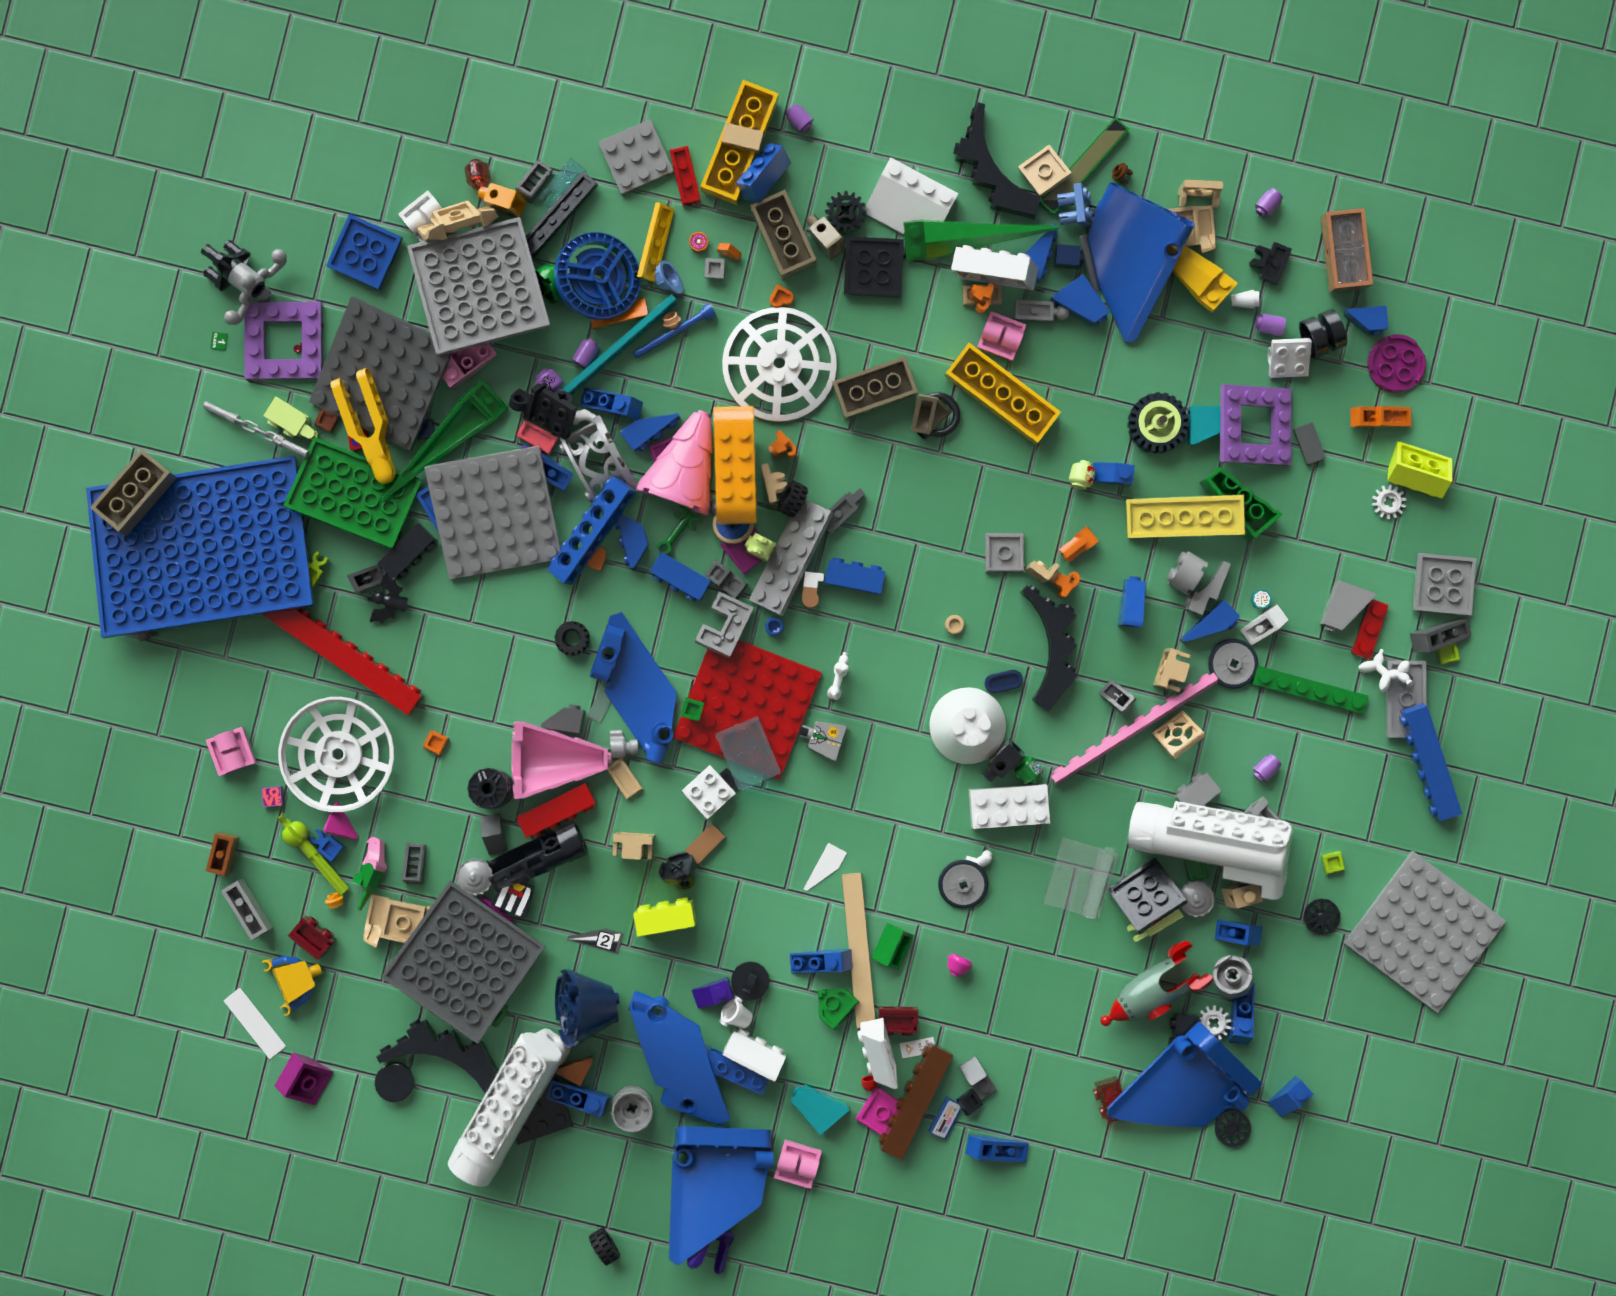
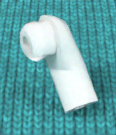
[573,409,596,425]
[965,850,993,868]

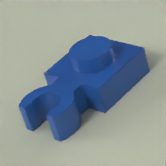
[309,829,345,862]

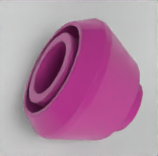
[947,953,972,978]

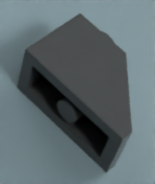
[541,704,585,733]

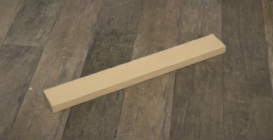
[842,873,875,1028]

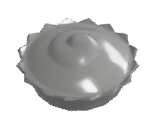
[456,858,493,896]
[1180,880,1215,918]

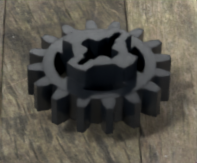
[825,191,867,234]

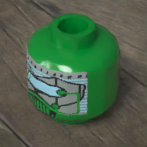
[1014,756,1043,785]

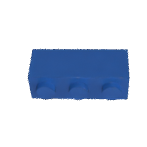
[736,143,791,203]
[649,552,712,602]
[824,558,885,595]

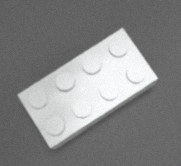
[951,245,1039,290]
[968,784,1050,829]

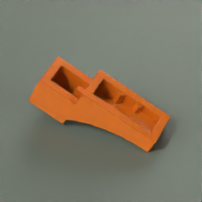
[1350,406,1412,428]

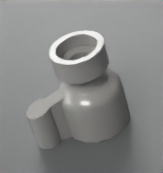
[610,730,638,759]

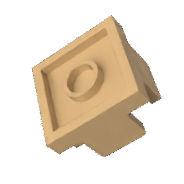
[1153,648,1191,692]
[613,832,655,860]

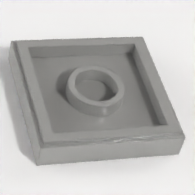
[985,533,1024,572]

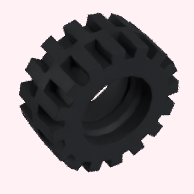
[777,480,808,518]
[554,621,590,656]
[589,1227,620,1266]

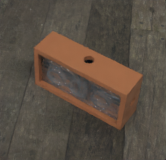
[1321,208,1373,293]

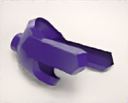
[687,1229,734,1274]

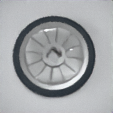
[1208,639,1258,689]
[938,860,989,909]

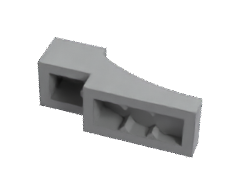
[1184,561,1231,615]

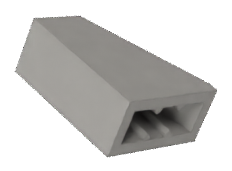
[1320,580,1376,633]

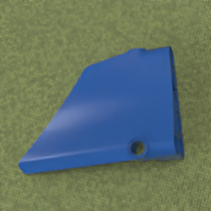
[1087,182,1195,342]
[1107,1021,1263,1127]
[669,1126,774,1265]

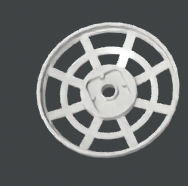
[722,307,837,422]
[278,697,395,812]

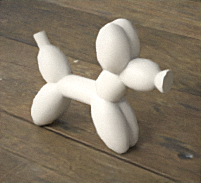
[1358,649,1413,692]
[827,652,849,700]

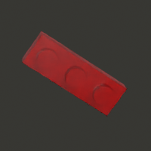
[1351,599,1389,659]

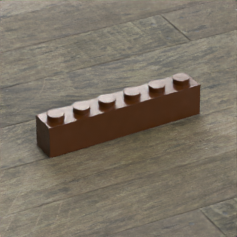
[878,1042,953,1160]

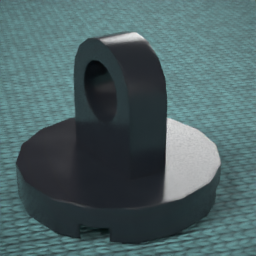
[659,852,696,890]
[731,961,769,1000]

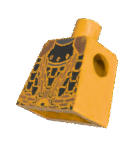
[478,183,527,218]

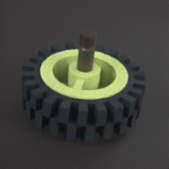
[1127,392,1190,453]

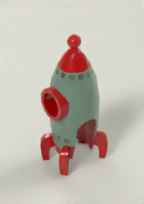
[1100,940,1214,1027]

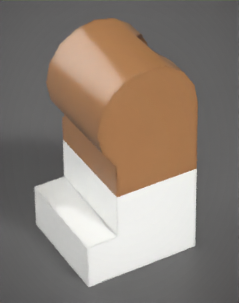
[802,572,824,608]

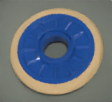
[713,514,754,544]

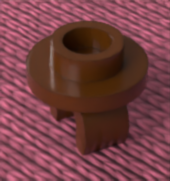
[1112,163,1133,184]

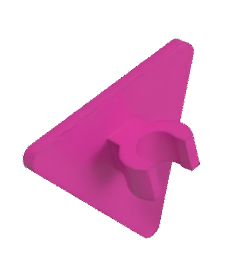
[324,802,358,840]

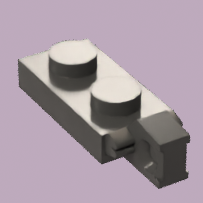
[826,488,865,534]

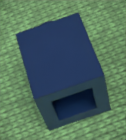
[1054,244,1083,269]

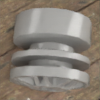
[612,1085,653,1133]

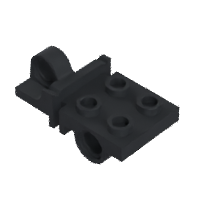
[509,382,577,440]

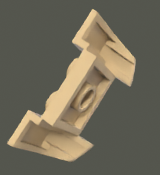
[417,201,498,240]
[1168,205,1216,253]
[363,894,431,948]

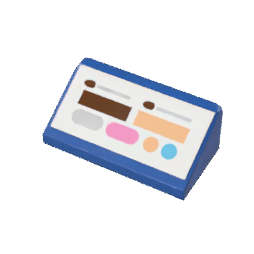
[929,1096,962,1140]

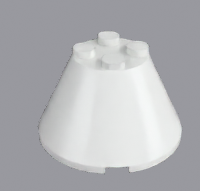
[929,688,1006,764]

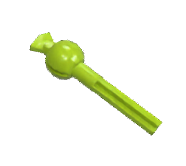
[276,813,349,896]

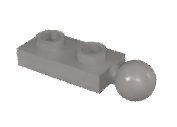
[1014,300,1070,322]

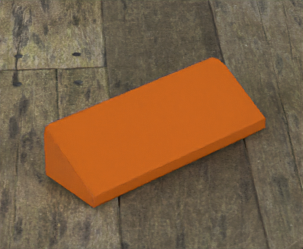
[591,298,649,330]

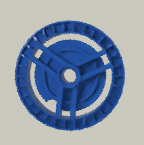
[554,232,641,320]

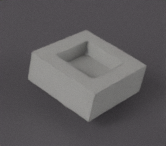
[705,258,725,280]

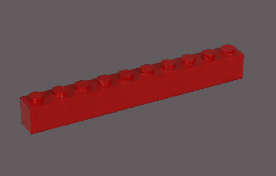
[262,608,424,715]

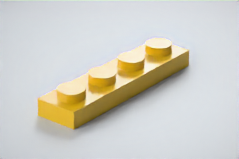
[637,203,674,283]

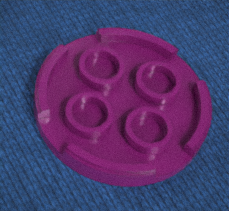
[1367,334,1426,392]

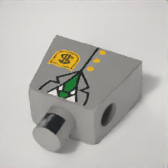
[799,721,847,761]

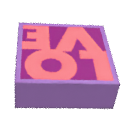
[261,786,284,807]

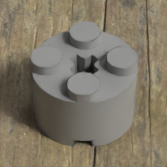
[1167,551,1208,596]
[1213,955,1253,999]

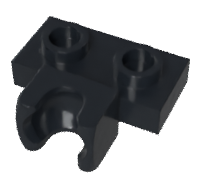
[1249,242,1292,285]

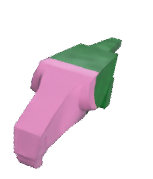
[352,837,387,910]

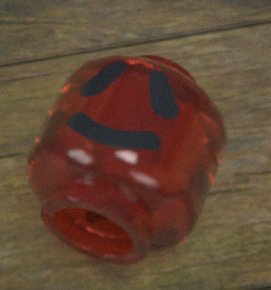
[464,159,491,190]

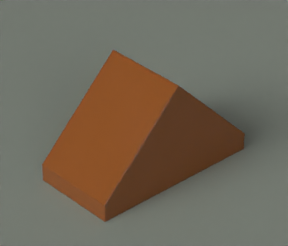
[556,1055,595,1086]

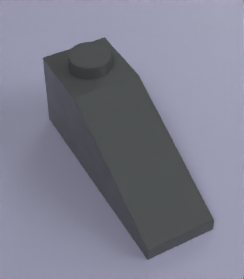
[1410,618,1471,652]

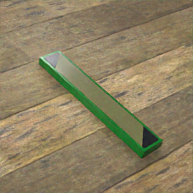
[1039,117,1129,215]

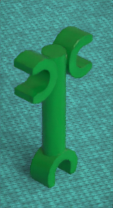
[657,505,702,555]

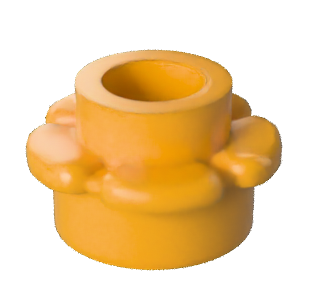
[325,892,344,909]

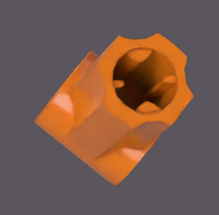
[1059,526,1099,563]

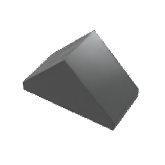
[347,564,383,594]
[1099,679,1137,713]
[481,813,508,855]

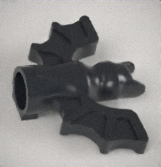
[368,573,408,624]

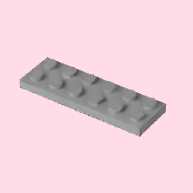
[749,500,834,616]

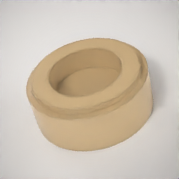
[945,615,964,634]

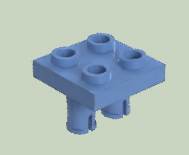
[1057,183,1093,229]

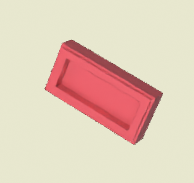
[516,420,559,455]

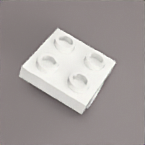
[398,191,442,242]
[1268,338,1312,378]
[681,765,736,819]

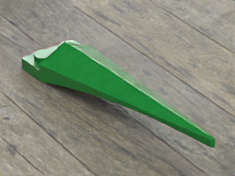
[903,220,1059,261]
[382,379,508,500]

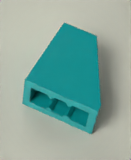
[1187,406,1220,447]
[790,1084,850,1135]

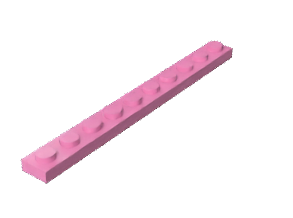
[1051,673,1218,785]

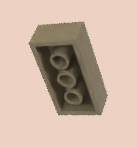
[750,190,816,280]
[832,356,918,420]
[90,449,177,536]

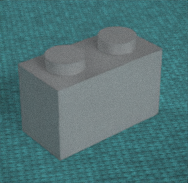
[1174,772,1221,806]

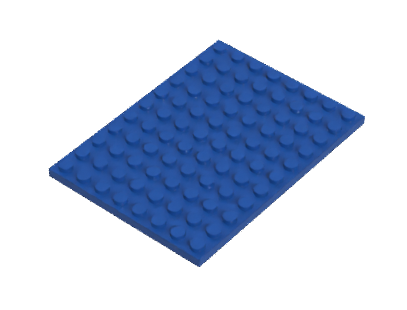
[86,456,314,639]

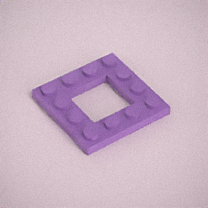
[244,302,323,380]
[1220,384,1291,466]

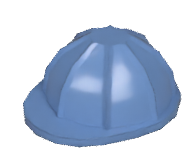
[654,260,684,294]

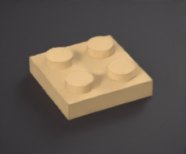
[1018,145,1072,197]

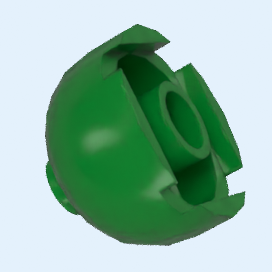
[535,264,562,304]

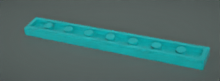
[561,294,677,396]

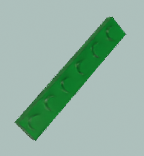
[1251,666,1369,714]

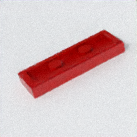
[669,145,701,206]

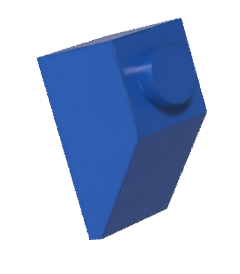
[1343,306,1388,336]
[1093,462,1135,486]
[1215,920,1262,945]
[1268,1076,1314,1117]

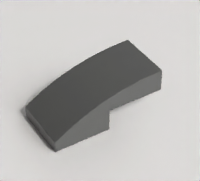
[704,560,748,599]

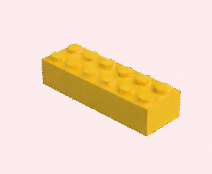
[700,80,779,205]
[944,343,1061,445]

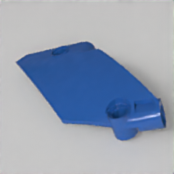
[590,612,677,764]
[628,991,731,1125]

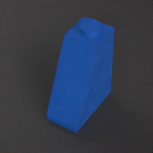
[1050,275,1110,326]
[1118,576,1146,628]

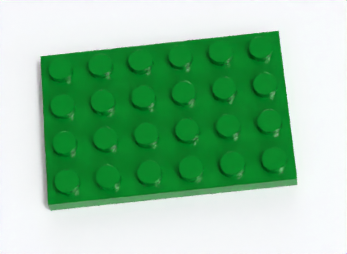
[283,437,423,550]

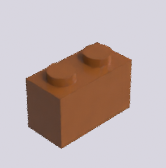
[206,832,240,876]

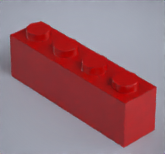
[516,782,597,839]

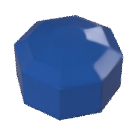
[765,617,784,636]

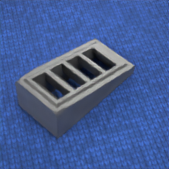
[515,160,553,204]
[401,843,426,884]

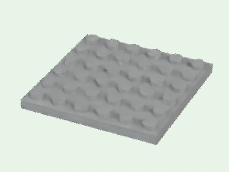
[407,217,550,356]
[424,445,561,580]
[1343,851,1506,1013]

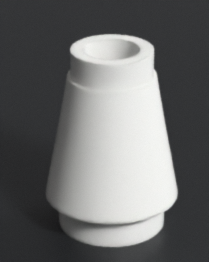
[1231,290,1259,309]

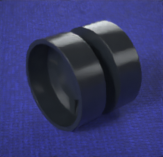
[1299,309,1347,359]

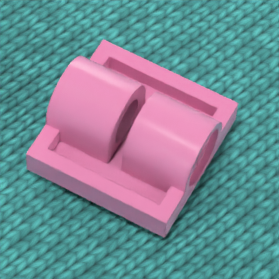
[977,311,1026,361]
[206,727,257,776]
[774,1139,822,1189]

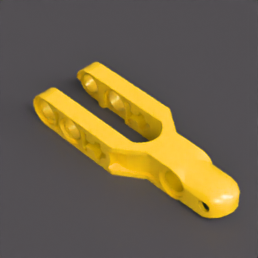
[331,368,396,484]

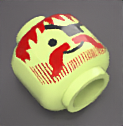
[1069,460,1096,490]

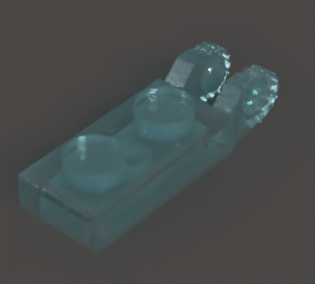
[538,158,586,209]

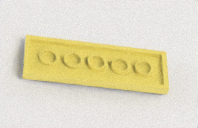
[1126,495,1245,538]

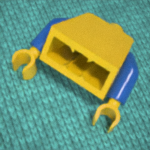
[262,956,322,1016]

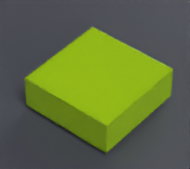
[1436,642,1460,665]
[1321,851,1345,874]

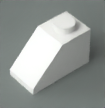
[1240,605,1288,645]

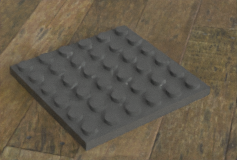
[309,296,453,451]
[381,881,545,1044]

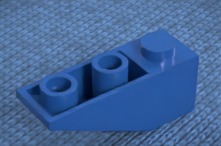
[1025,224,1059,283]
[580,387,643,420]
[620,413,680,452]
[790,949,853,973]
[1228,983,1255,1045]
[547,1080,611,1117]

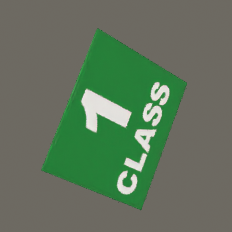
[210,332,228,351]

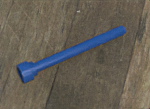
[633,303,717,358]

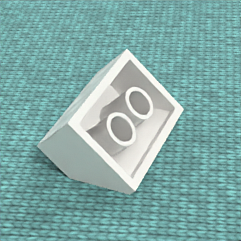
[858,1018,898,1089]
[723,1028,786,1082]

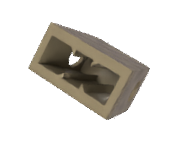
[806,214,845,261]

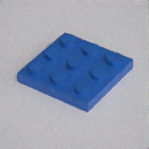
[326,214,403,290]

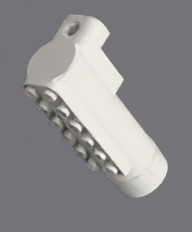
[1128,801,1292,900]
[448,1028,570,1187]

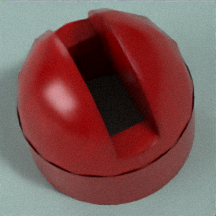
[861,1075,877,1092]

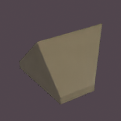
[911,394,952,434]

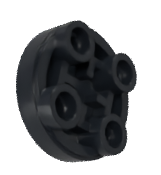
[375,1062,415,1102]

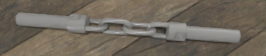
[203,401,310,458]

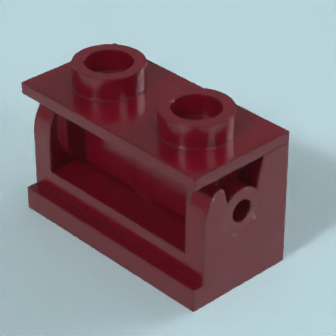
[288,916,336,960]
[878,1006,918,1036]

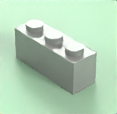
[221,879,273,940]

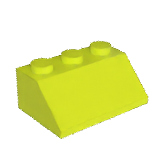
[1387,441,1452,498]

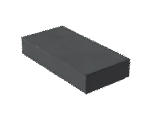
[1293,423,1326,465]

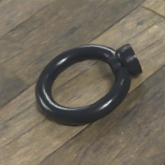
[916,392,961,440]

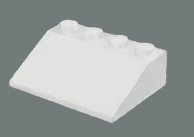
[864,157,958,235]

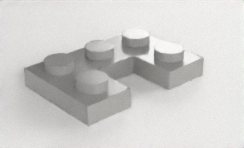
[694,592,754,659]

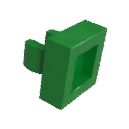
[680,697,704,721]

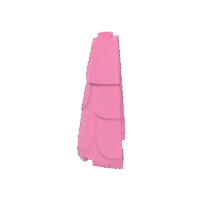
[636,410,713,516]
[511,721,611,799]

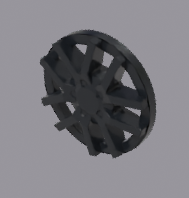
[1304,899,1340,935]
[1214,1110,1251,1147]

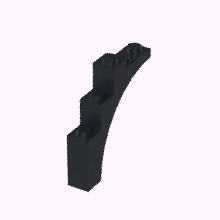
[953,102,1041,219]
[1020,585,1078,711]
[376,1019,499,1093]

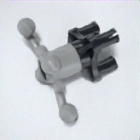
[201,240,287,325]

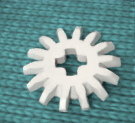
[1372,485,1406,519]
[1200,1005,1231,1040]

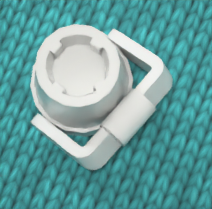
[719,995,753,1029]

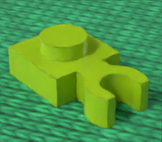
[309,552,329,588]

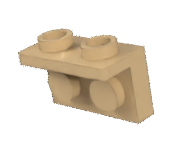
[1025,561,1059,584]

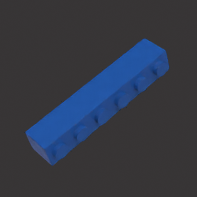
[1399,703,1462,821]

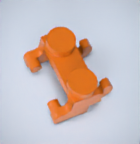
[968,283,995,314]
[768,430,796,458]
[1050,572,1080,598]

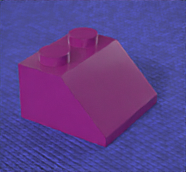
[274,1052,333,1105]

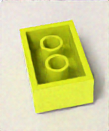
[633,897,697,937]

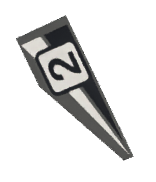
[567,929,623,954]

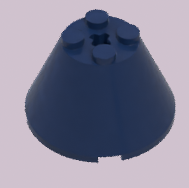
[555,969,620,1048]

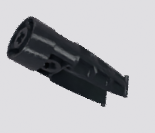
[485,822,588,893]

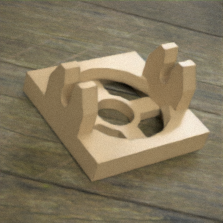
[1177,180,1223,208]
[761,463,787,506]
[1152,710,1205,759]

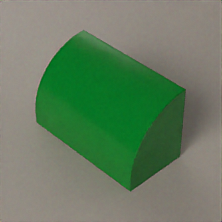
[871,923,914,970]

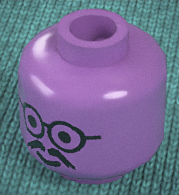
[535,368,564,392]

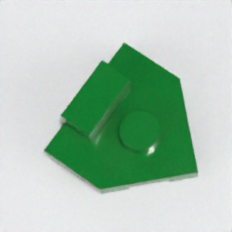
[818,988,860,1031]

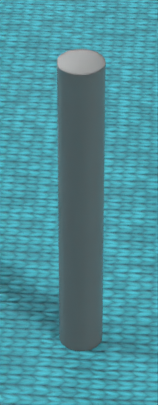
[1079,234,1100,292]

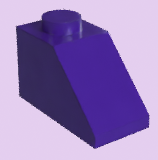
[692,977,734,1008]

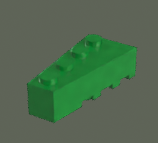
[1199,467,1283,541]

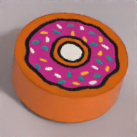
[689,232,708,252]

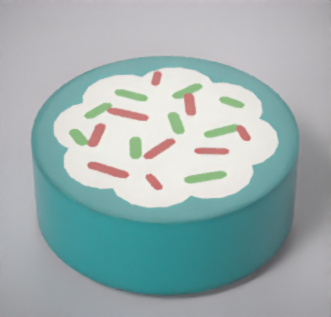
[1251,589,1271,609]

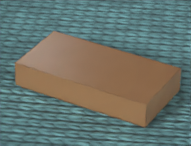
[685,823,725,864]

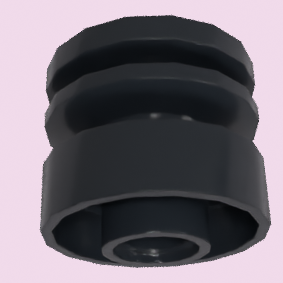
[467,768,514,809]

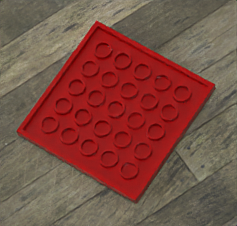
[673,640,822,779]

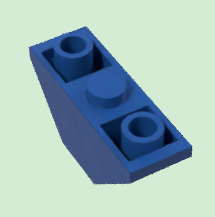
[615,514,649,570]

